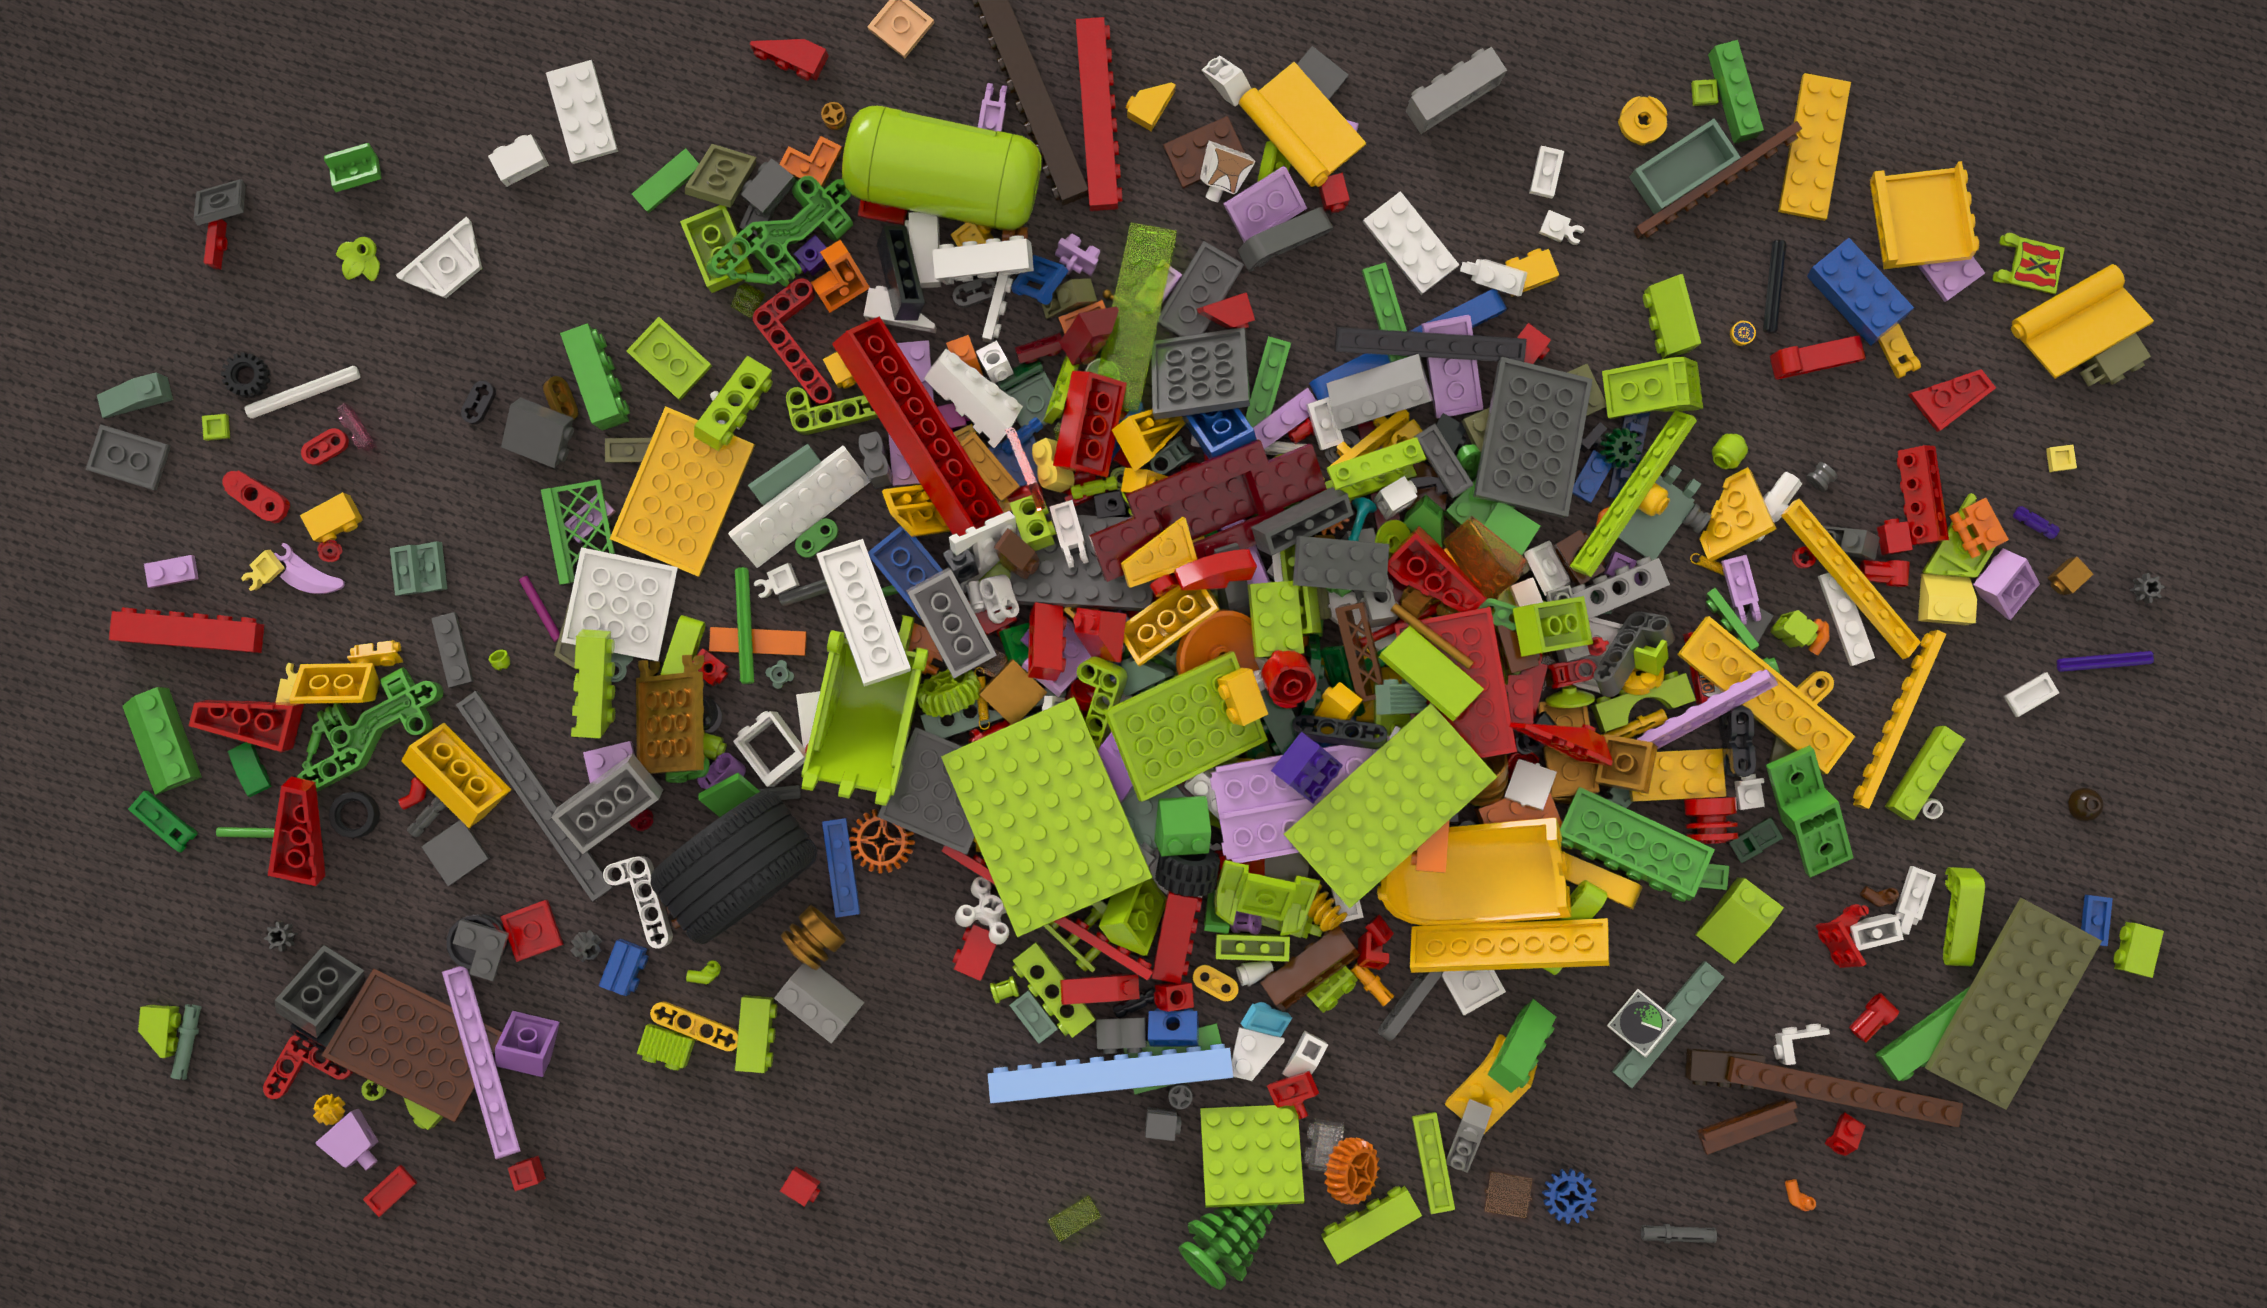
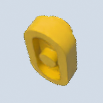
[1797,671,1834,704]
[1193,965,1238,1001]

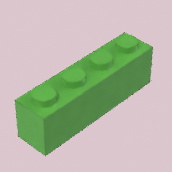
[1708,40,1764,144]
[1487,999,1556,1093]

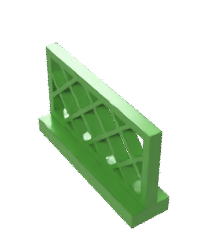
[541,480,615,584]

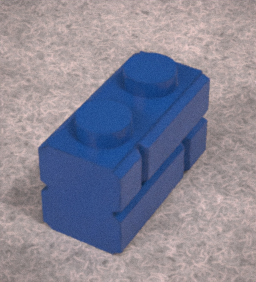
[599,939,649,996]

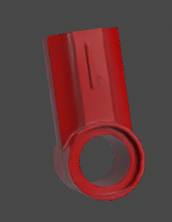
[1859,560,1910,587]
[1849,993,1899,1043]

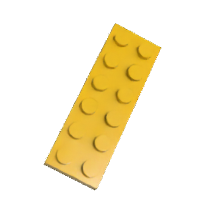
[1778,73,1851,221]

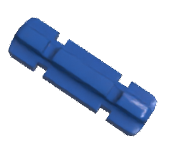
[1000,417,1043,454]

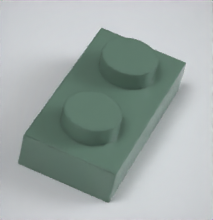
[1009,990,1058,1044]

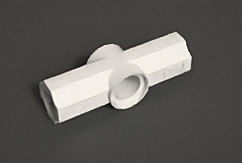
[1756,472,1802,542]

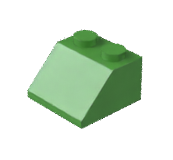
[1154,796,1211,856]

